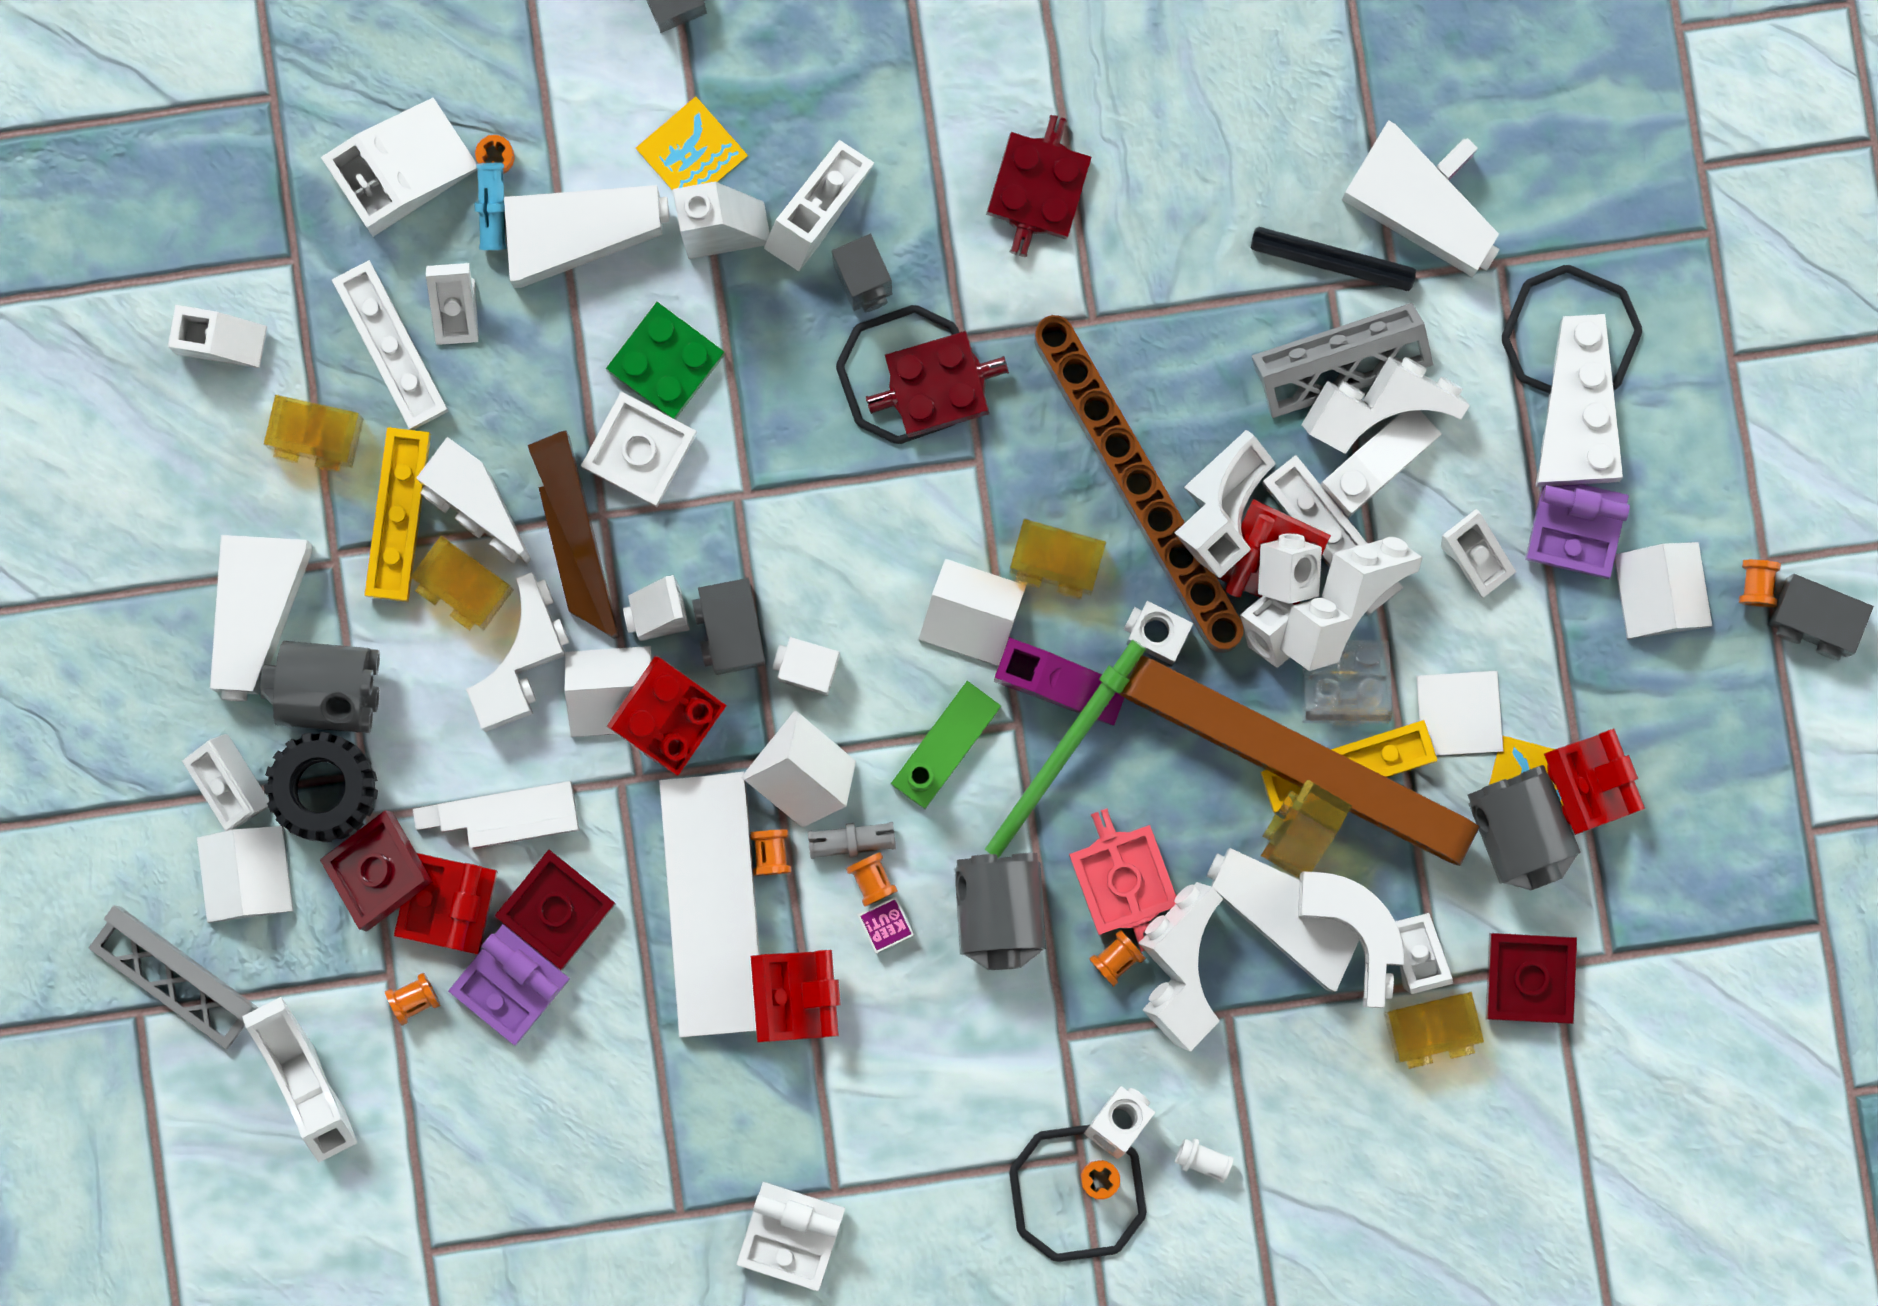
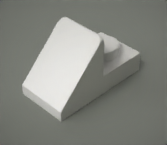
[426,263,478,345]
[1441,509,1516,598]
[1395,913,1453,994]

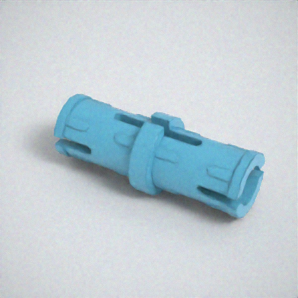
[474,163,507,250]

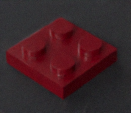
[320,810,433,931]
[495,849,617,970]
[1485,933,1577,1024]

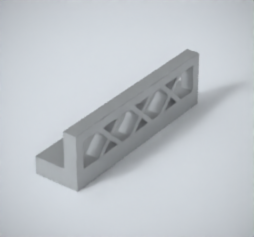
[1252,303,1433,418]
[88,905,258,1049]

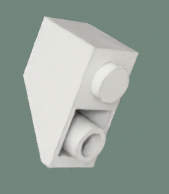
[168,305,267,368]

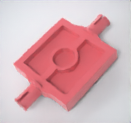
[1069,808,1176,952]

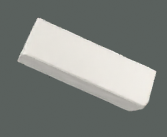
[182,734,269,831]

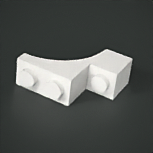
[1302,356,1470,454]
[1175,430,1276,578]
[1280,537,1423,671]
[466,572,569,732]
[1138,882,1223,1052]
[242,997,357,1163]

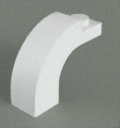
[1298,872,1404,1008]

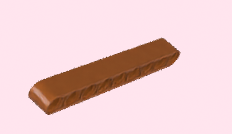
[1034,315,1244,653]
[1118,655,1480,866]

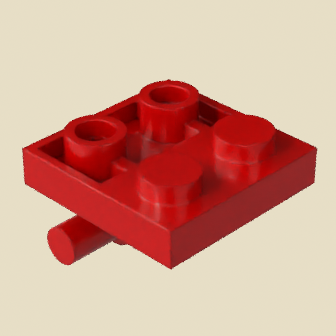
[1217,499,1331,605]
[606,656,727,776]
[1544,728,1645,835]
[394,853,498,955]
[750,950,841,1043]

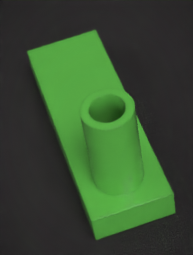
[891,681,1001,809]

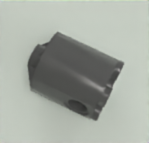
[260,641,380,733]
[1467,765,1581,891]
[954,853,1046,970]

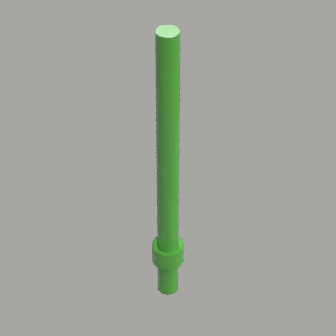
[985,639,1146,858]

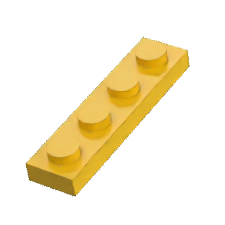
[364,427,431,602]
[1260,720,1438,814]

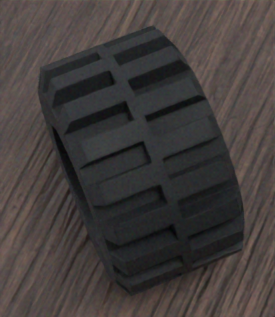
[264,732,378,842]

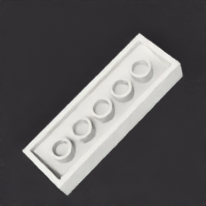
[659,771,760,1038]

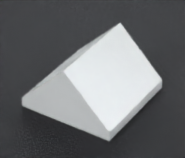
[1614,542,1712,639]
[919,559,1026,666]
[565,646,652,737]
[741,711,856,828]
[197,826,294,923]

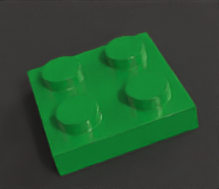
[606,302,725,420]

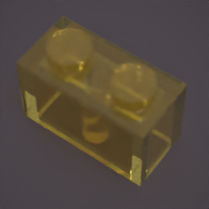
[264,395,364,472]
[1009,519,1106,599]
[411,536,514,631]
[1261,779,1352,879]
[1384,992,1484,1069]

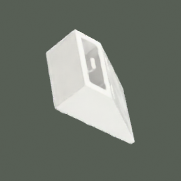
[321,98,477,237]
[416,437,531,564]

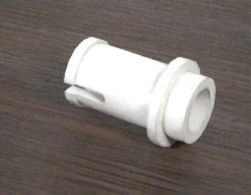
[1175,1138,1233,1183]

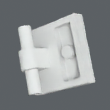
[736,1181,845,1291]

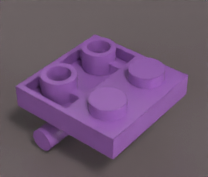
[1525,484,1630,579]
[448,924,570,1046]

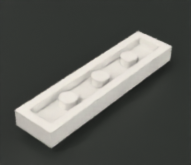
[332,260,449,430]
[1262,455,1403,616]

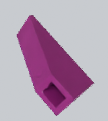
[994,637,1124,726]

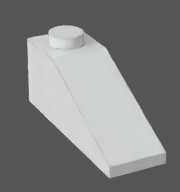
[764,140,874,271]
[1321,410,1442,519]
[623,575,690,641]

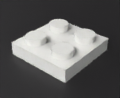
[581,391,697,507]

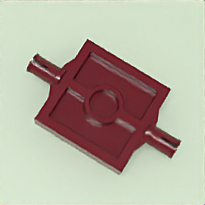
[986,115,1092,257]
[866,331,1009,438]

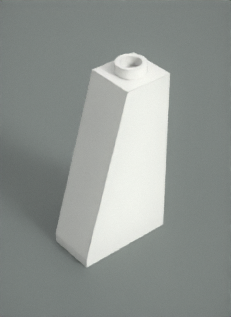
[1342,120,1500,277]
[673,181,770,259]
[504,185,669,288]
[210,535,312,701]
[1206,848,1359,993]

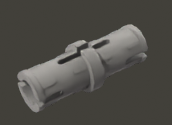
[808,822,896,859]

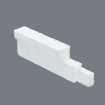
[413,781,580,849]

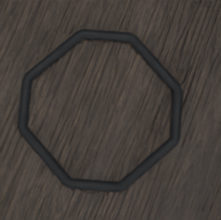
[1502,265,1642,394]
[836,305,960,444]
[1009,1125,1147,1262]

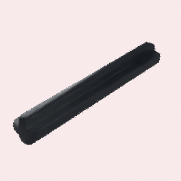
[1251,227,1416,291]

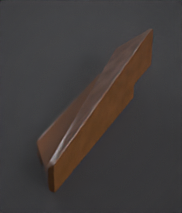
[528,430,620,639]

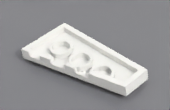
[1535,314,1623,487]

